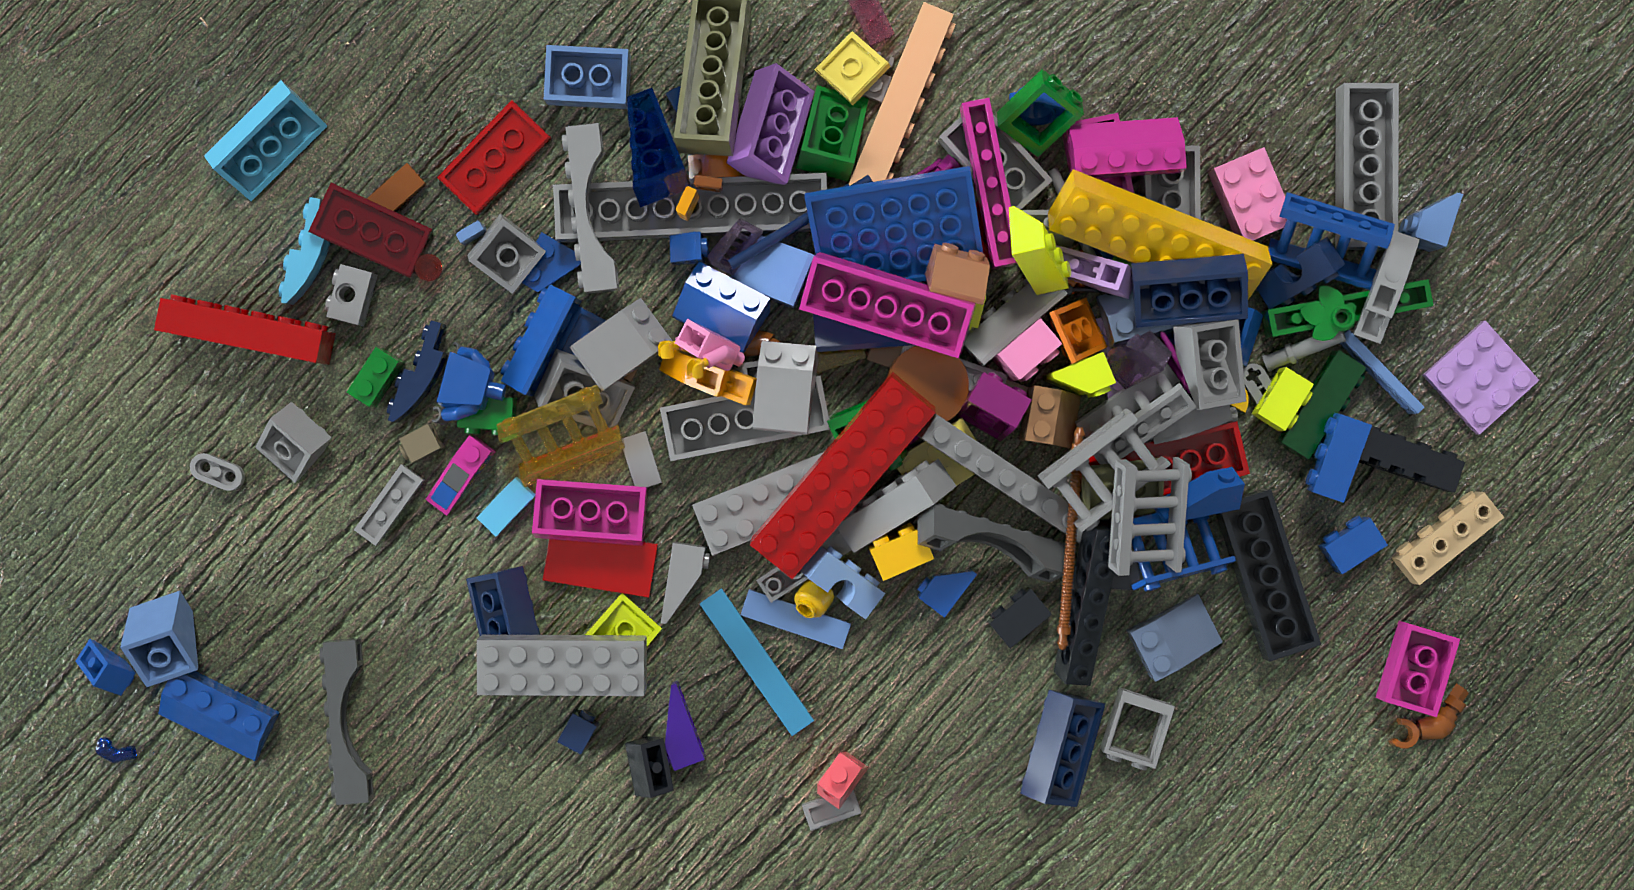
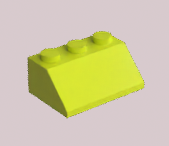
[1009,206,1071,295]
[1043,352,1116,398]

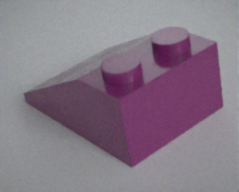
[955,372,1032,442]

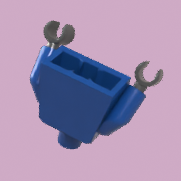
[432,342,506,425]

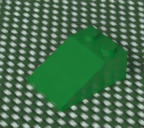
[796,85,869,182]

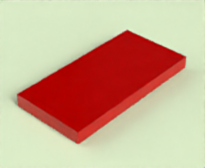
[437,100,552,216]
[543,539,658,597]

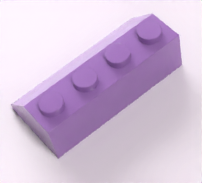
[727,63,814,185]

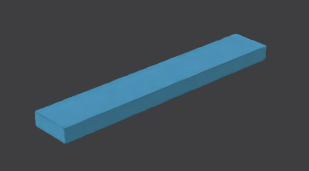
[700,588,814,736]

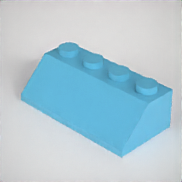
[204,80,327,201]

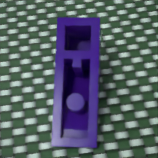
[665,680,706,771]

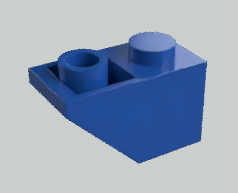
[669,231,709,265]

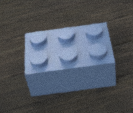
[544,45,631,109]

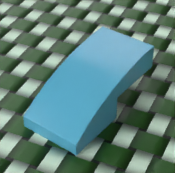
[477,477,536,536]

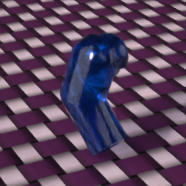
[95,737,137,763]

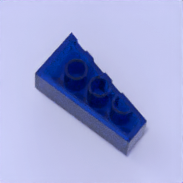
[627,88,691,208]

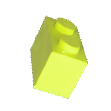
[1251,367,1314,431]

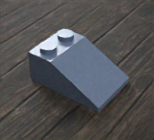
[1126,594,1222,682]

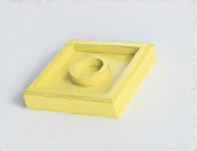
[814,31,891,105]

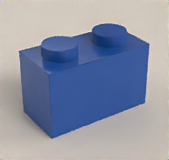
[1318,516,1388,574]

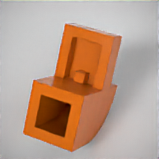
[688,154,745,179]

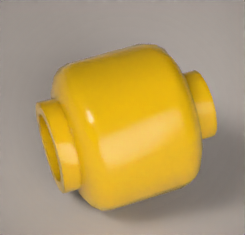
[794,579,834,618]

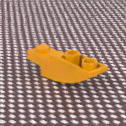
[659,348,757,405]

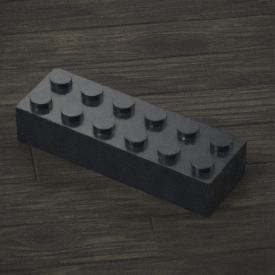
[1216,488,1321,662]

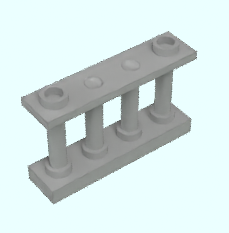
[1075,360,1197,464]
[1037,408,1171,532]
[1108,457,1192,576]

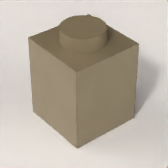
[399,424,445,463]

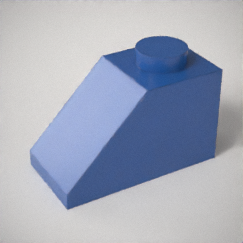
[917,569,977,618]
[76,639,136,696]

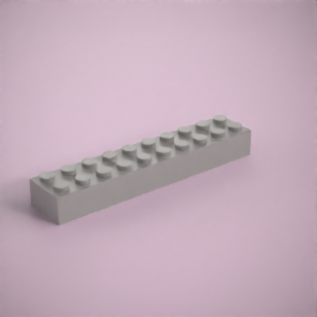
[553,173,827,243]

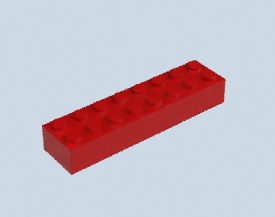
[750,372,936,579]

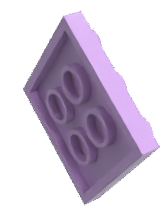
[1423,321,1539,435]

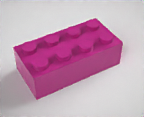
[532,479,648,546]

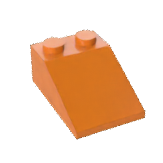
[1049,298,1108,364]

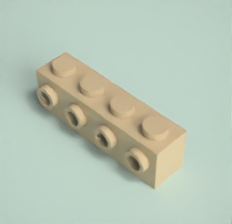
[1392,491,1504,585]

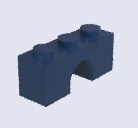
[1256,236,1345,309]

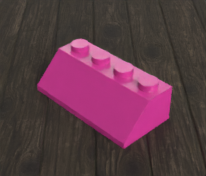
[1068,117,1187,179]

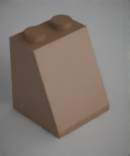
[1019,385,1081,449]

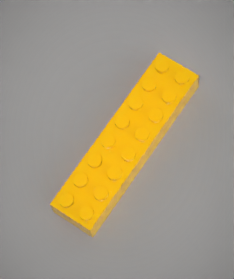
[1048,169,1272,300]

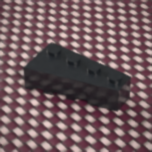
[1359,426,1465,493]

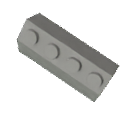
[963,279,1068,366]

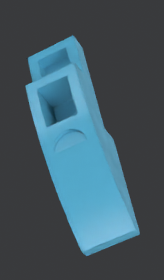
[279,197,330,305]

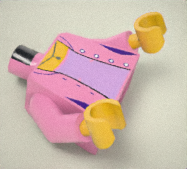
[658,319,745,379]

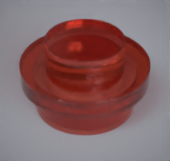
[415,254,442,281]

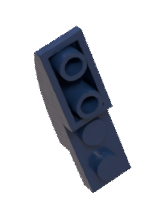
[387,320,448,422]

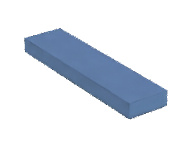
[1339,330,1424,414]
[741,589,851,649]

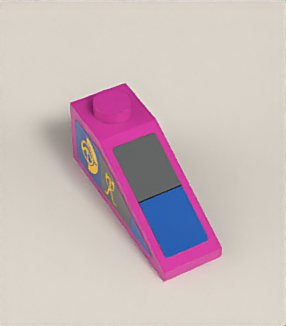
[425,435,496,516]

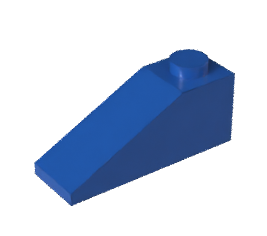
[1154,467,1245,523]

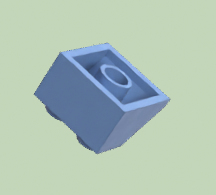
[1398,193,1463,252]

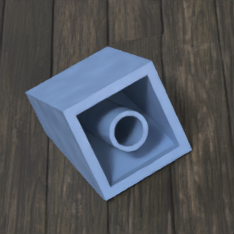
[731,233,814,309]
[120,591,198,687]

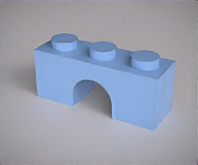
[800,546,885,619]

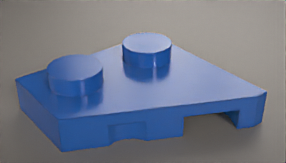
[522,232,581,293]

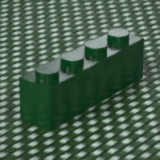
[1276,350,1366,459]

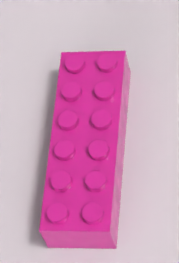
[799,252,977,358]

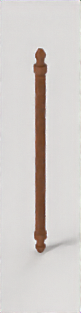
[1057,427,1085,650]

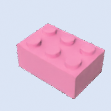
[1208,147,1287,241]
[992,318,1062,383]

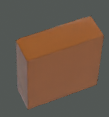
[694,175,724,193]

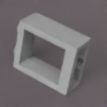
[1100,687,1175,770]

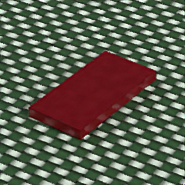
[308,182,432,278]

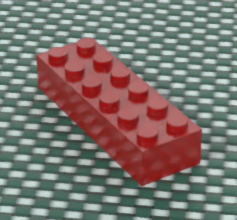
[154,294,336,365]
[1080,421,1250,495]

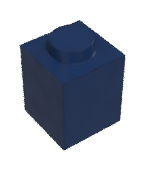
[557,709,599,755]

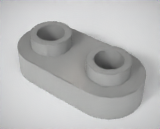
[190,453,245,491]

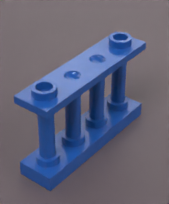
[1268,192,1395,290]
[1131,513,1236,592]

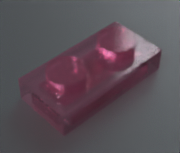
[847,0,895,47]

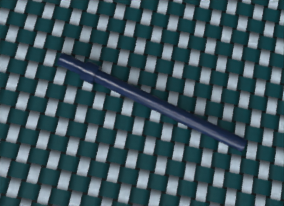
[728,175,873,269]

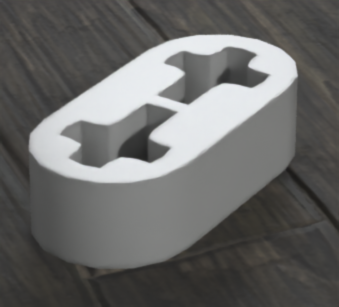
[1243,364,1271,406]

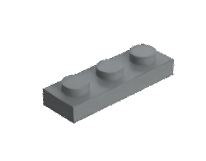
[354,464,425,546]

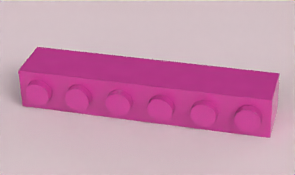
[960,98,1018,270]

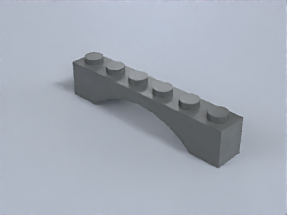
[918,504,1066,583]
[320,638,375,805]

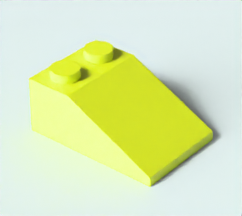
[584,593,662,646]

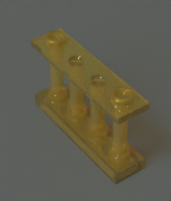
[497,385,625,487]

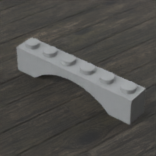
[562,123,620,294]

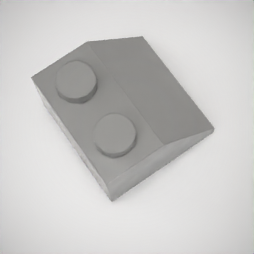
[467,213,546,294]
[255,402,332,483]

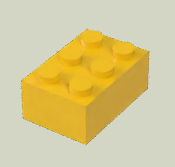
[868,522,934,581]

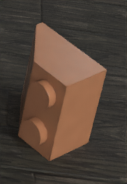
[925,243,990,305]

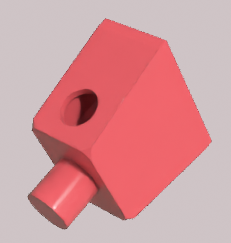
[817,752,869,809]

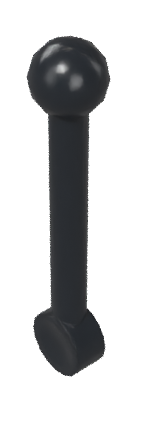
[1064,284,1112,296]

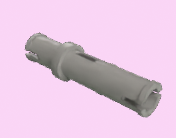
[1262,331,1347,372]

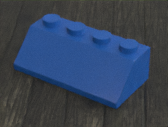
[500,284,582,396]
[159,671,280,761]

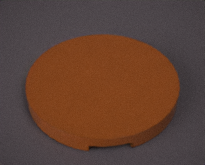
[887,345,969,421]

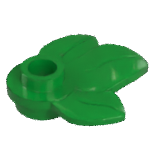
[1300,286,1356,341]

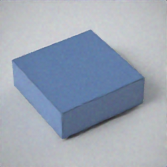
[456,221,487,245]

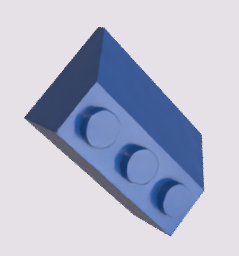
[672,261,770,353]
[1306,413,1372,503]

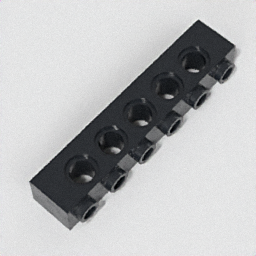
[1054,520,1115,686]

